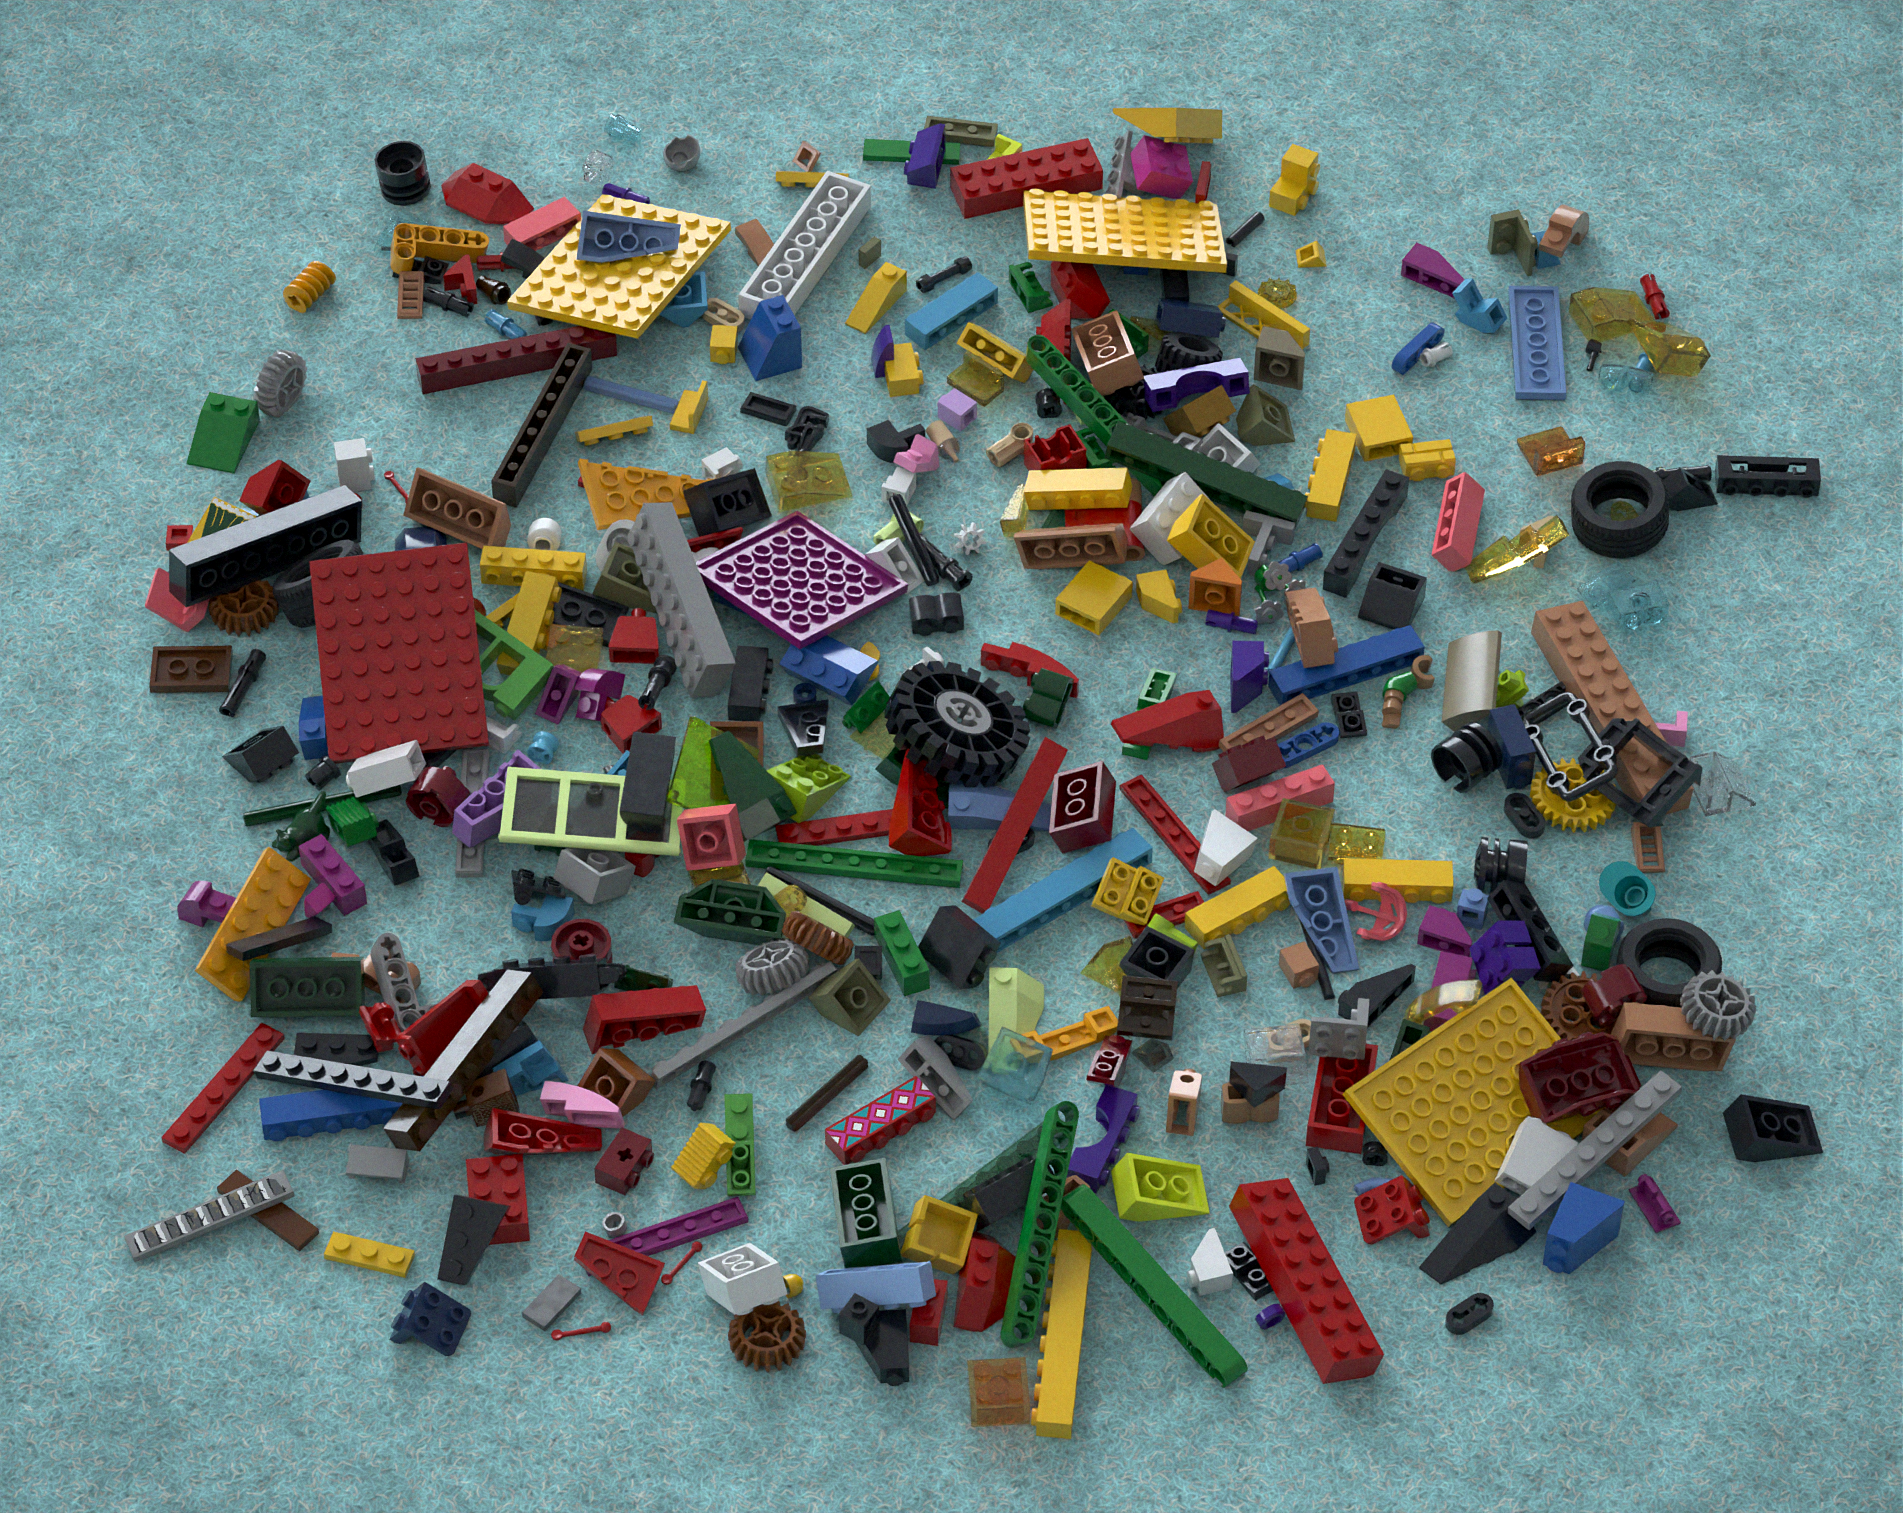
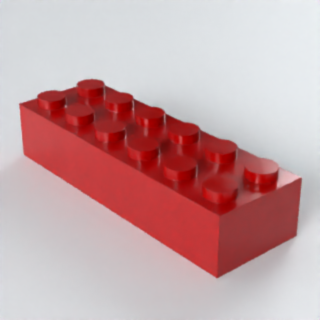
[950,138,1103,219]

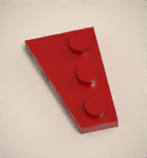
[574,1231,665,1316]

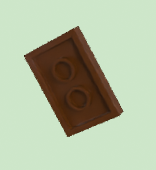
[149,645,233,693]

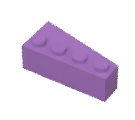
[452,750,553,848]

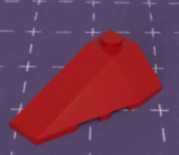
[1036,299,1072,405]
[1111,690,1224,752]
[889,749,952,856]
[484,1108,602,1156]

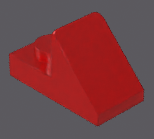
[444,254,478,304]

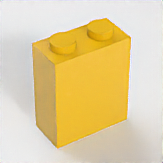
[1345,394,1413,462]
[1055,560,1133,636]

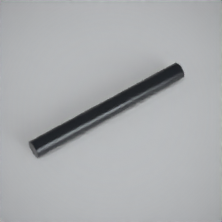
[1299,919,1335,1000]

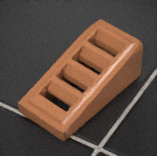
[397,271,425,319]
[1631,822,1665,873]

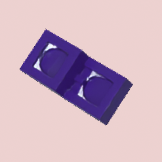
[871,325,894,378]

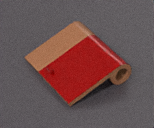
[1065,477,1145,561]

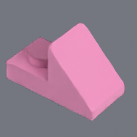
[893,434,940,473]

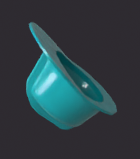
[1599,861,1656,917]

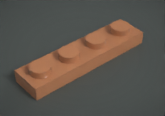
[1219,693,1319,752]

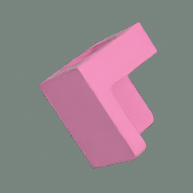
[1655,711,1688,747]

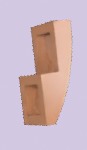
[735,218,774,267]

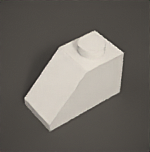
[865,537,924,595]
[1187,1228,1233,1296]

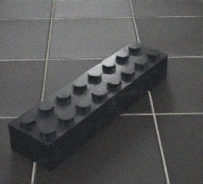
[169,485,362,608]

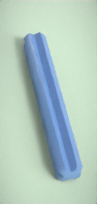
[584,376,679,414]

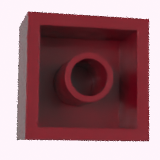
[1212,735,1286,792]

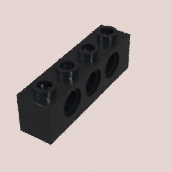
[1487,880,1574,983]

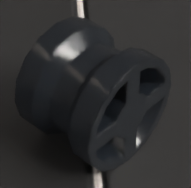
[1035,388,1062,418]

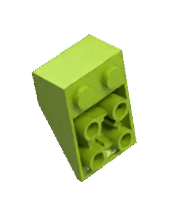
[766,754,851,823]

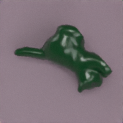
[272,791,330,862]

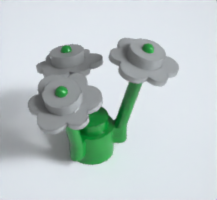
[1254,561,1307,624]

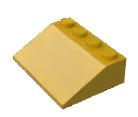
[1113,108,1222,143]

